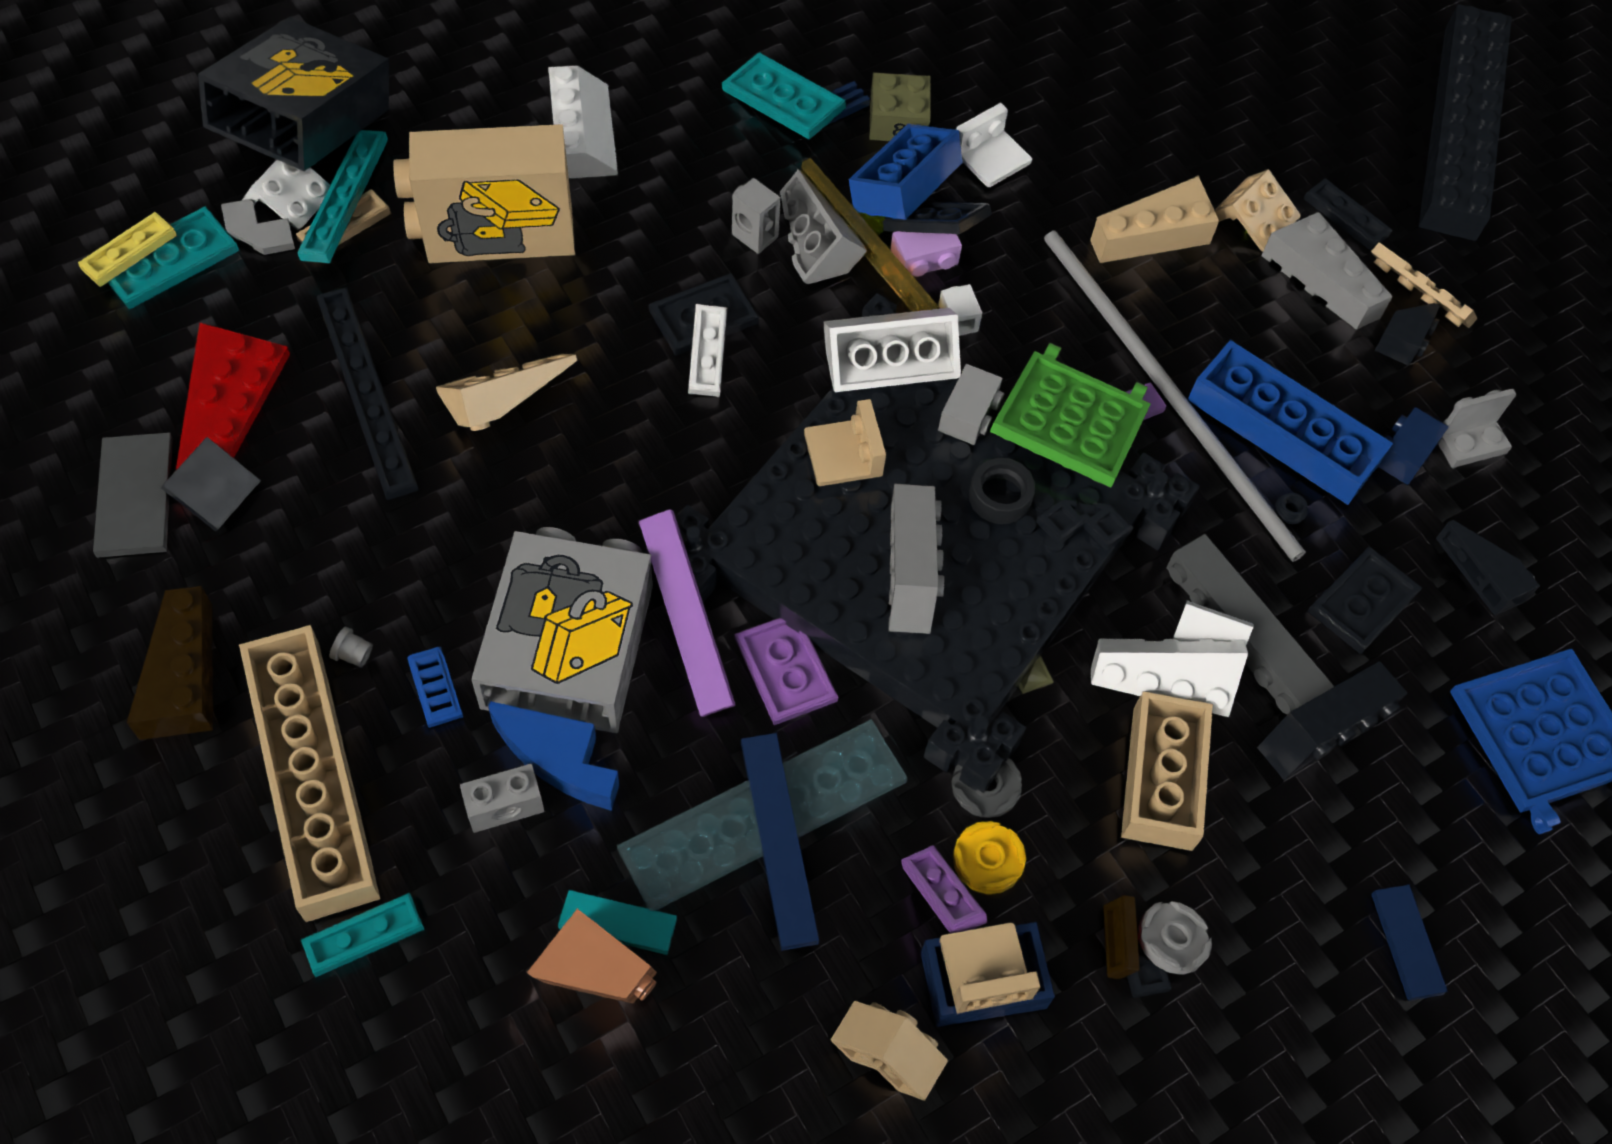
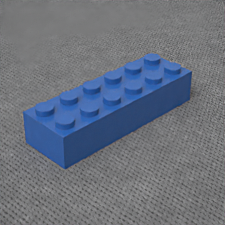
[1188,340,1393,505]

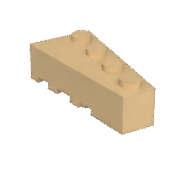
[1090,176,1219,263]

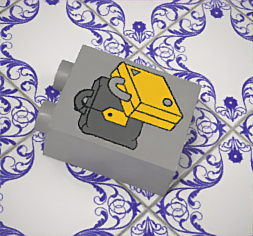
[471,527,653,733]

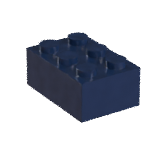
[921,922,1055,1027]

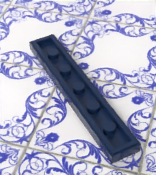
[741,733,819,951]

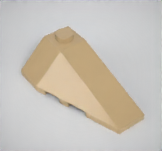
[436,354,577,431]

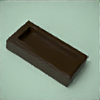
[1103,895,1140,979]

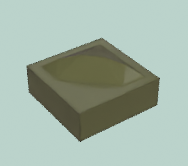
[1019,656,1053,694]

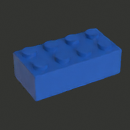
[849,124,963,220]

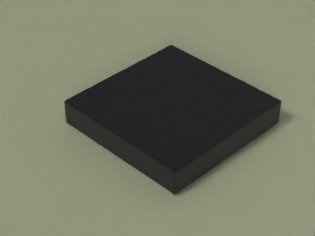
[161,437,261,532]

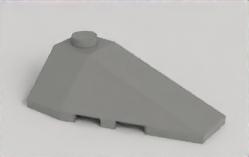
[780,169,867,284]

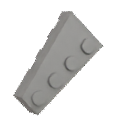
[1261,212,1393,330]
[889,484,944,634]

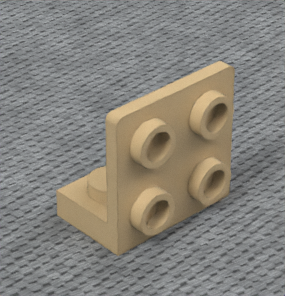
[1214,169,1300,252]
[804,399,886,486]
[940,923,1040,1014]

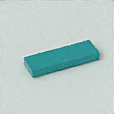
[558,890,677,955]
[301,893,425,977]

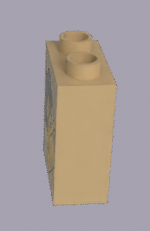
[394,124,575,263]

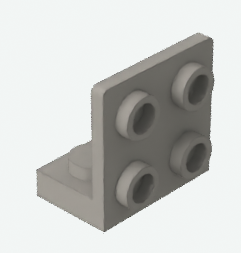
[1438,389,1516,468]

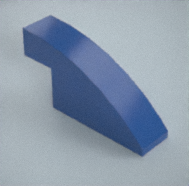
[488,701,619,810]

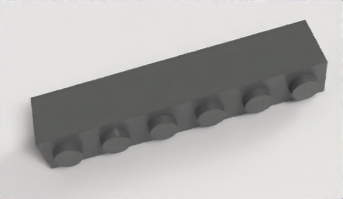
[1167,534,1334,714]

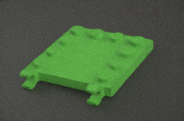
[990,343,1151,488]

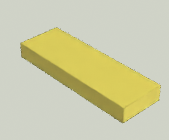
[78,212,177,287]

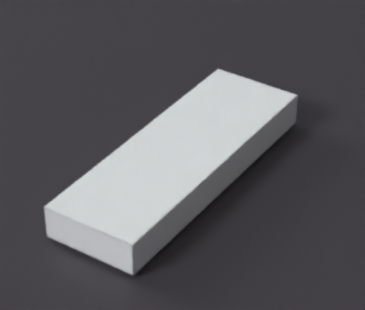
[688,304,727,397]

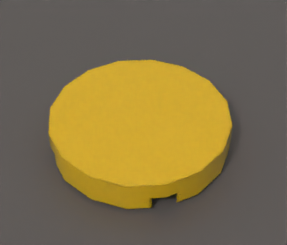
[952,821,1026,894]

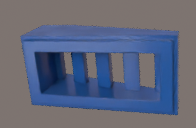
[407,647,463,728]

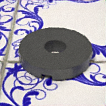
[951,758,1022,818]

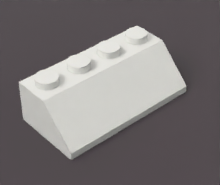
[548,66,618,179]
[824,308,961,392]

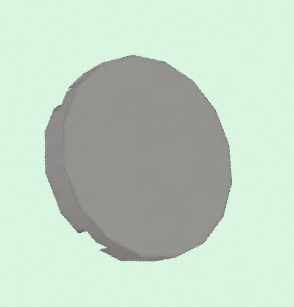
[1137,901,1212,975]

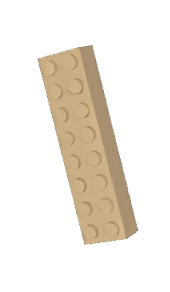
[239,625,381,922]

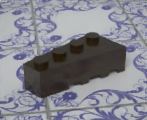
[127,586,213,740]

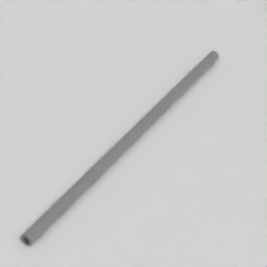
[1044,230,1306,562]

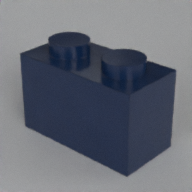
[1378,407,1449,485]

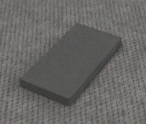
[93,433,173,558]

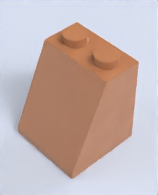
[527,908,657,1003]

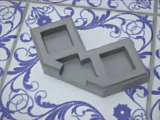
[221,199,295,255]

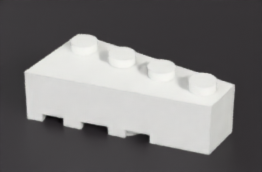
[1090,639,1248,717]

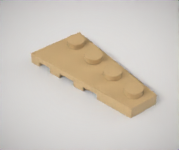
[1371,242,1477,328]

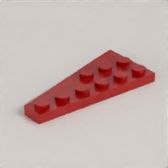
[176,323,290,470]

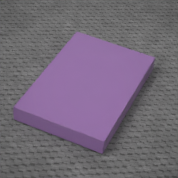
[734,618,838,725]

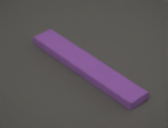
[639,509,735,717]

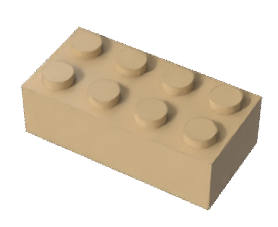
[1121,691,1213,851]

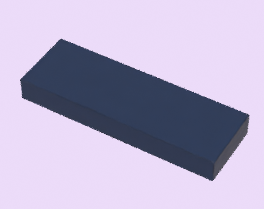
[1371,885,1448,1001]

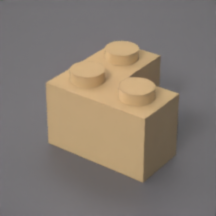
[831,1001,948,1101]

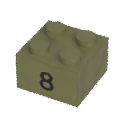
[870,73,930,141]

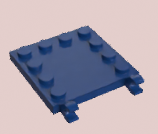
[1450,648,1612,835]

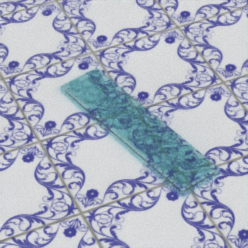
[617,719,907,911]

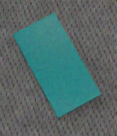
[722,53,846,140]
[108,206,239,310]

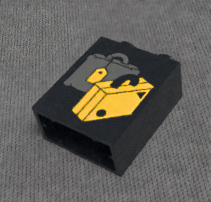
[198,17,389,171]

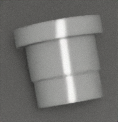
[329,627,373,667]

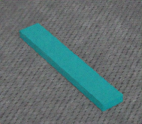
[297,130,388,263]

